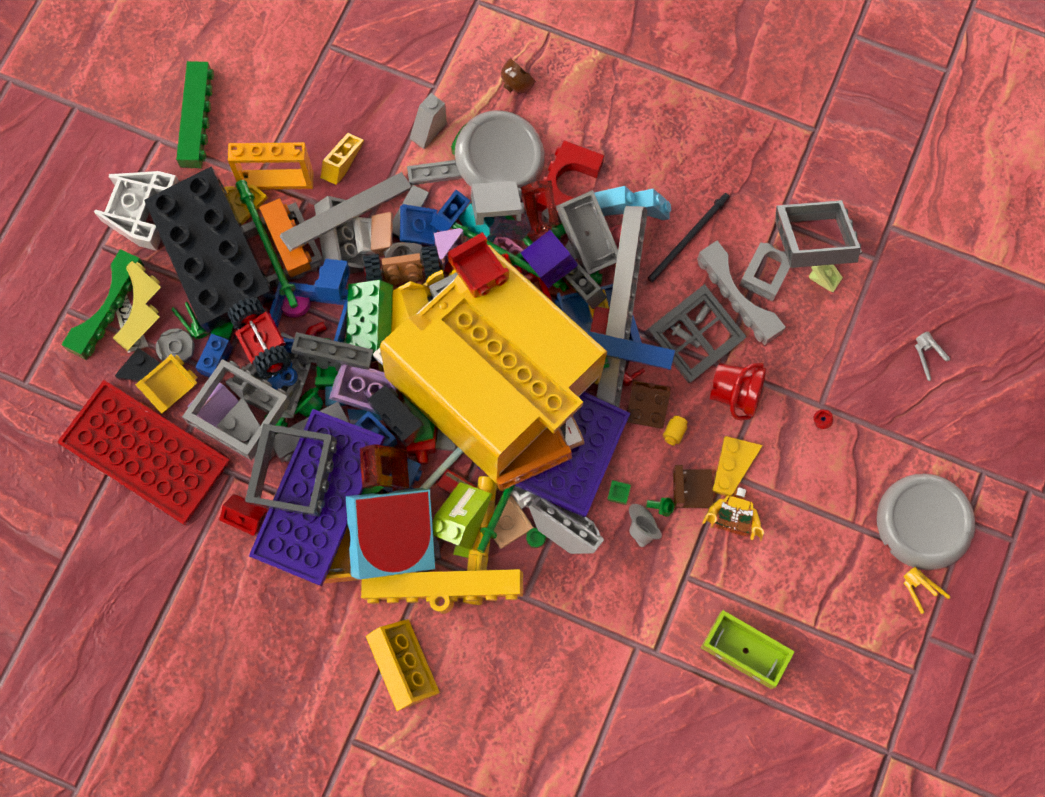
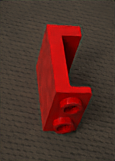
[448,232,509,298]

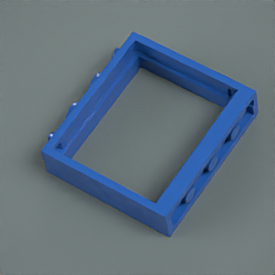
[270,282,348,353]

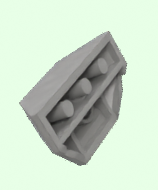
[529,496,604,554]

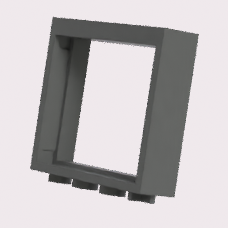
[775,200,862,268]
[245,423,337,517]

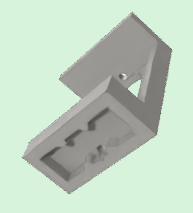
[739,242,790,302]

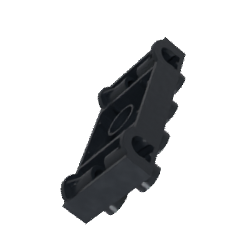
[144,167,276,333]

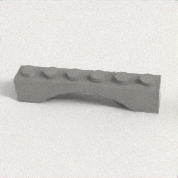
[697,241,786,345]

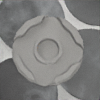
[156,328,195,364]

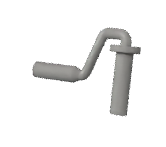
[670,303,710,348]

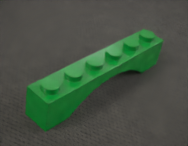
[61,249,144,360]

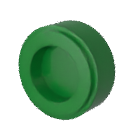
[526,528,546,548]

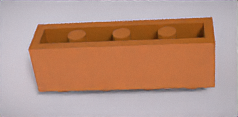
[259,199,312,278]

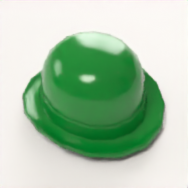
[294,387,323,417]

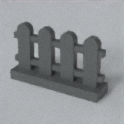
[291,332,373,371]

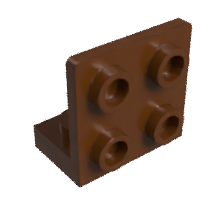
[627,380,670,429]
[673,465,713,508]

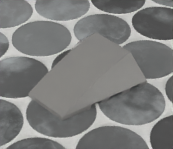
[226,332,312,418]

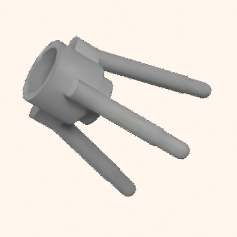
[915,332,950,381]

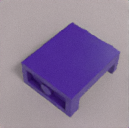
[521,230,578,288]

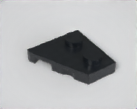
[115,348,160,382]

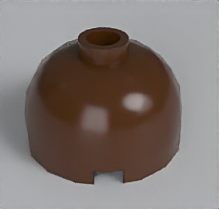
[501,58,536,93]

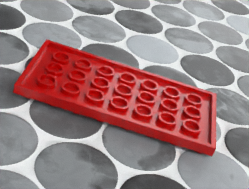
[57,380,230,526]

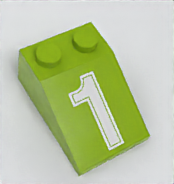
[432,482,493,550]

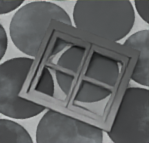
[644,284,746,383]

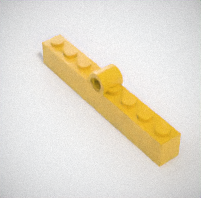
[361,569,523,614]

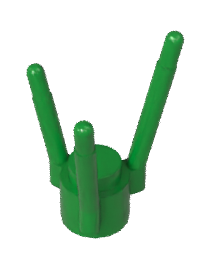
[171,302,209,339]

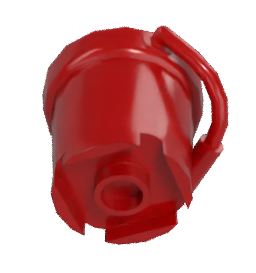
[710,363,766,421]

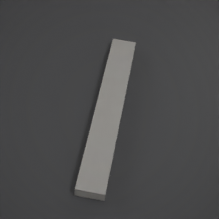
[280,172,412,252]

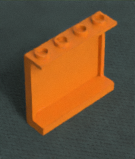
[496,428,572,491]

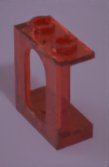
[519,180,559,236]
[360,444,410,491]

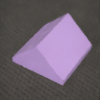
[434,228,464,273]
[187,382,239,428]

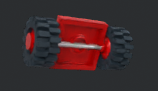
[228,297,292,379]

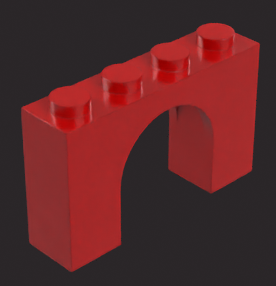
[534,140,605,218]

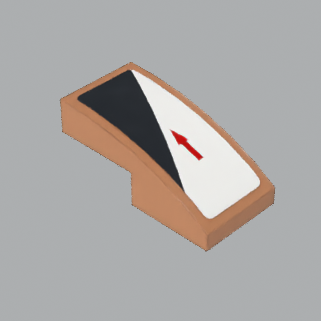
[558,416,585,450]

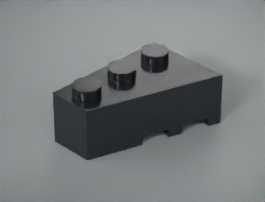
[367,385,424,447]

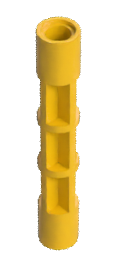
[463,476,497,605]

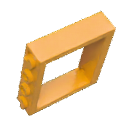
[228,142,314,190]

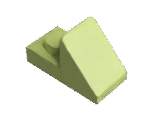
[809,264,843,292]

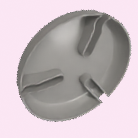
[455,110,545,195]
[877,474,975,570]

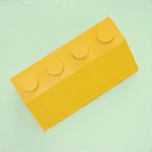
[366,619,440,711]

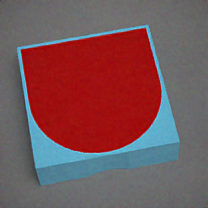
[346,488,435,580]

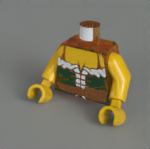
[702,488,764,541]

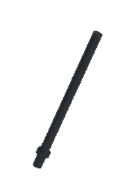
[648,193,730,283]

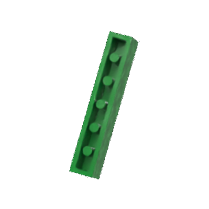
[176,61,214,168]

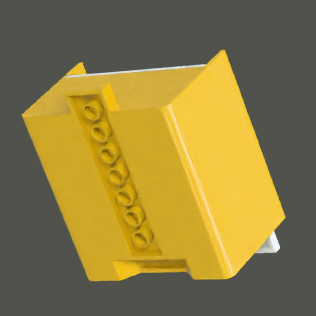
[373,245,607,483]

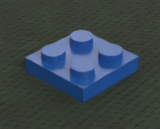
[400,204,437,246]

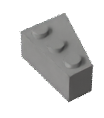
[217,397,276,460]

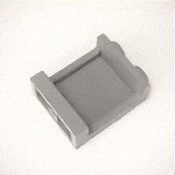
[471,181,524,225]

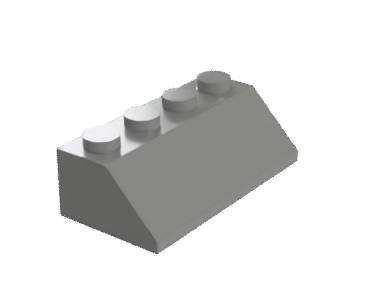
[314,196,366,274]

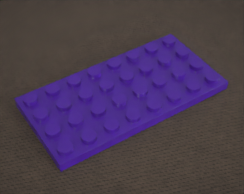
[249,409,385,586]

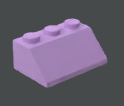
[329,364,396,414]

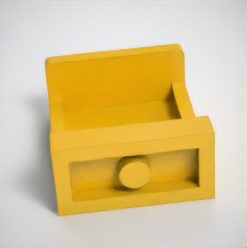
[135,354,198,414]

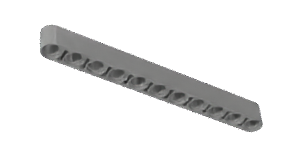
[597,206,647,407]

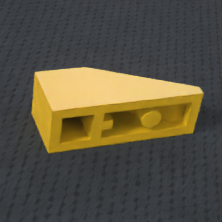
[320,133,364,185]

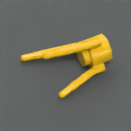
[903,567,950,614]

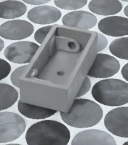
[555,190,618,274]

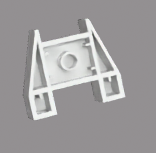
[94,171,180,251]

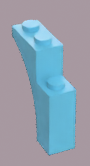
[594,186,671,220]

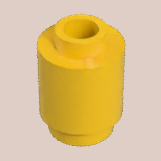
[662,415,688,446]

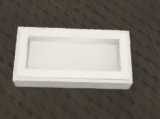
[352,217,376,255]

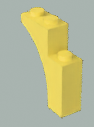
[113,261,161,351]

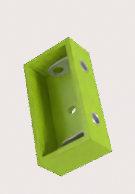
[701,610,795,689]

